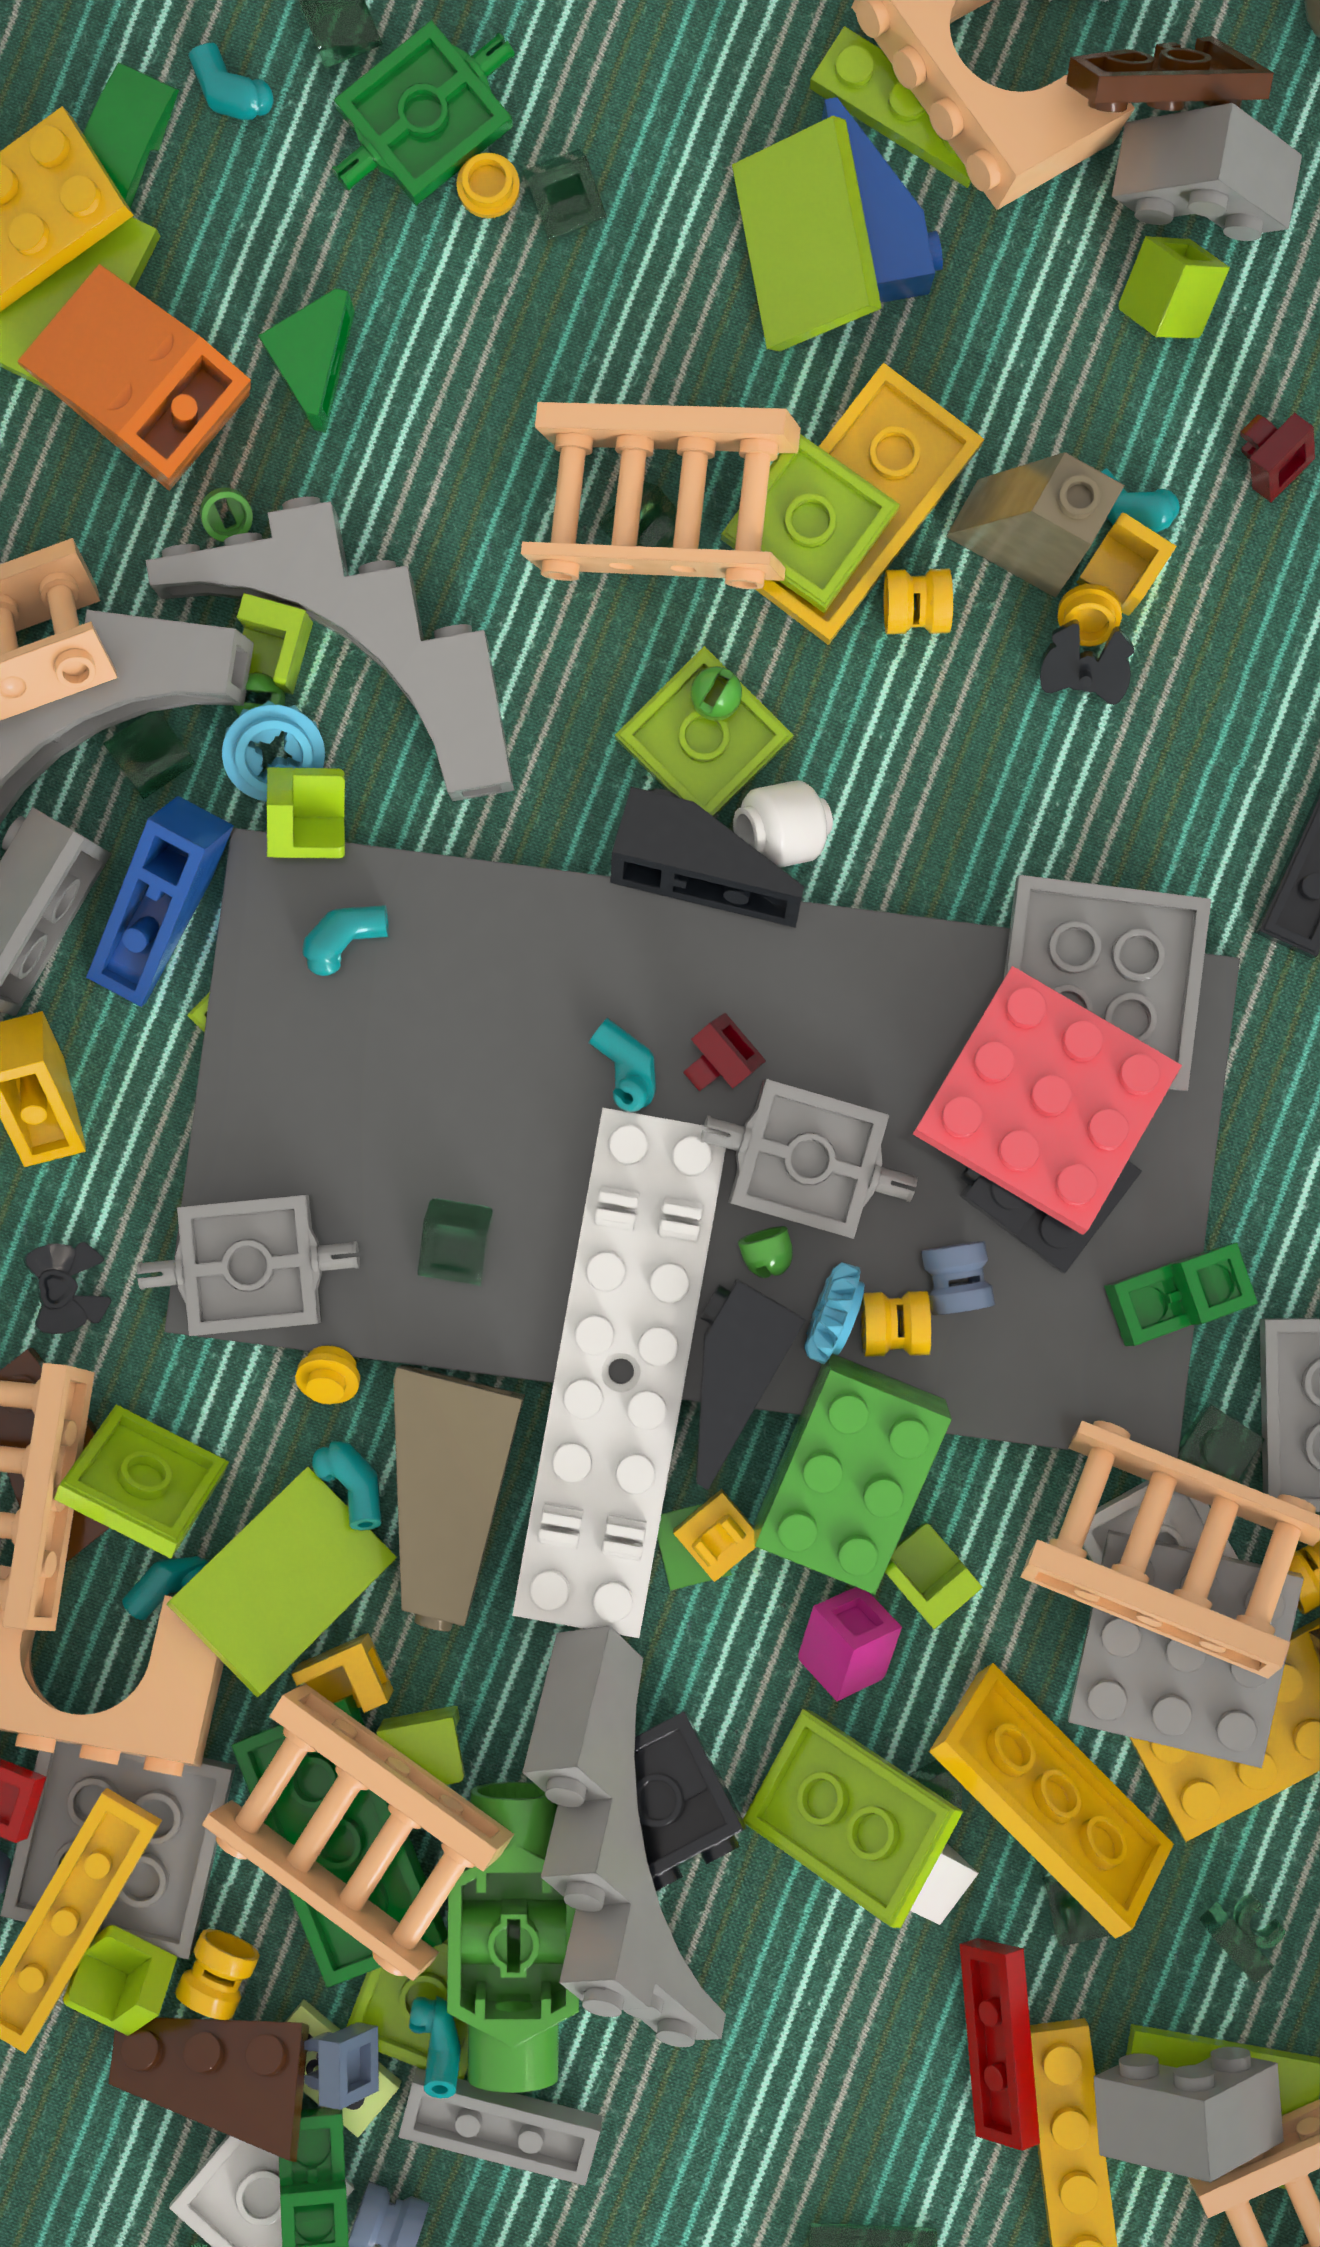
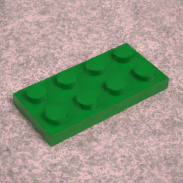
[231,1694,448,1988]

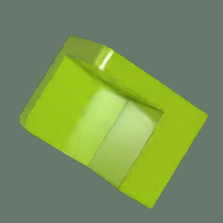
[1118,236,1230,338]
[237,593,313,695]
[267,767,345,858]
[885,1523,983,1629]
[377,1706,465,1785]
[63,1925,177,2036]

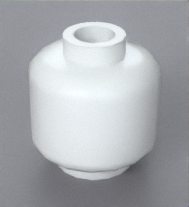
[733,781,833,868]

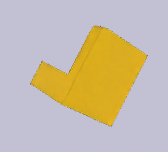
[1076,513,1177,616]
[291,1633,394,1713]

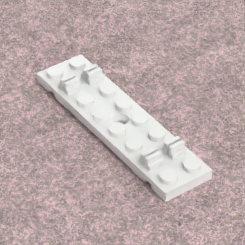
[512,1108,728,1638]

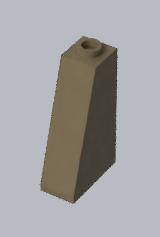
[946,452,1125,598]
[393,1364,525,1631]

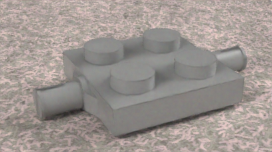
[700,1079,918,1239]
[137,1195,360,1336]

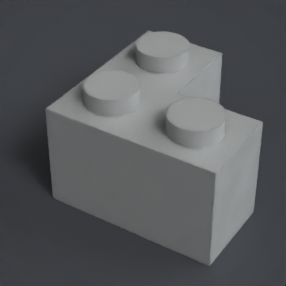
[1112,103,1302,241]
[1094,2047,1284,2182]

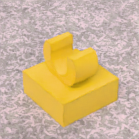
[673,1489,756,1582]

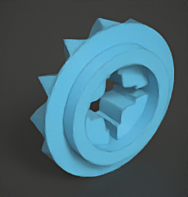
[222,700,325,802]
[804,1262,865,1364]

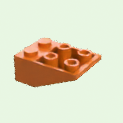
[17,264,251,491]

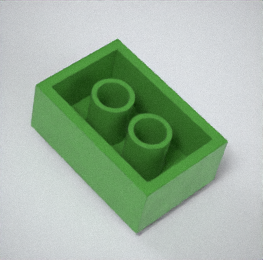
[754,1354,952,1594]

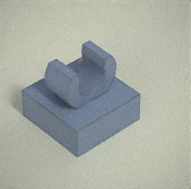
[304,2022,379,2110]

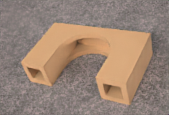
[851,0,1135,210]
[0,1565,224,1777]

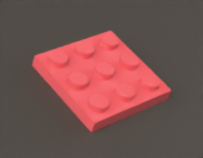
[913,966,1182,1235]

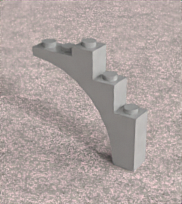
[146,497,515,802]
[0,610,254,824]
[522,1626,726,2047]

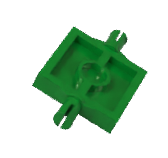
[332,20,515,206]

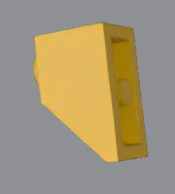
[0,1011,86,1167]

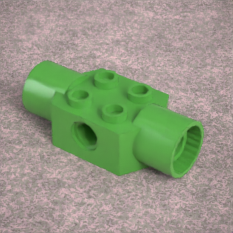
[447,1782,579,2093]

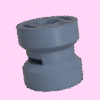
[921,1241,995,1315]
[348,2181,429,2247]

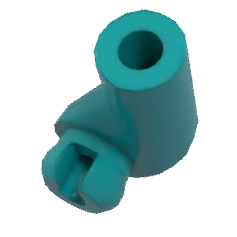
[188,43,274,120]
[1101,468,1180,533]
[302,905,389,976]
[588,1018,656,1112]
[312,1441,382,1530]
[122,1556,209,1620]
[409,1995,461,2098]

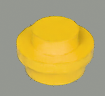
[456,153,520,218]
[1058,584,1122,647]
[295,1346,360,1404]

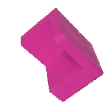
[798,1587,902,1701]

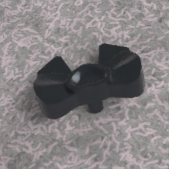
[1040,619,1134,705]
[23,1242,111,1334]

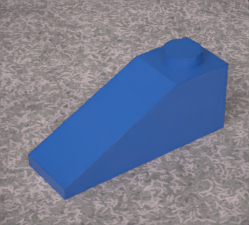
[822,97,943,303]
[86,796,234,1007]

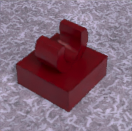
[1240,412,1315,503]
[683,1013,766,1092]

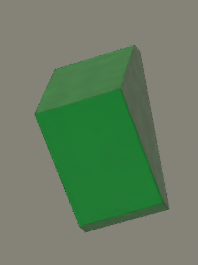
[258,288,355,433]

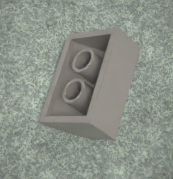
[0,807,112,1016]

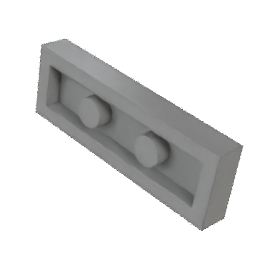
[398,2068,603,2186]

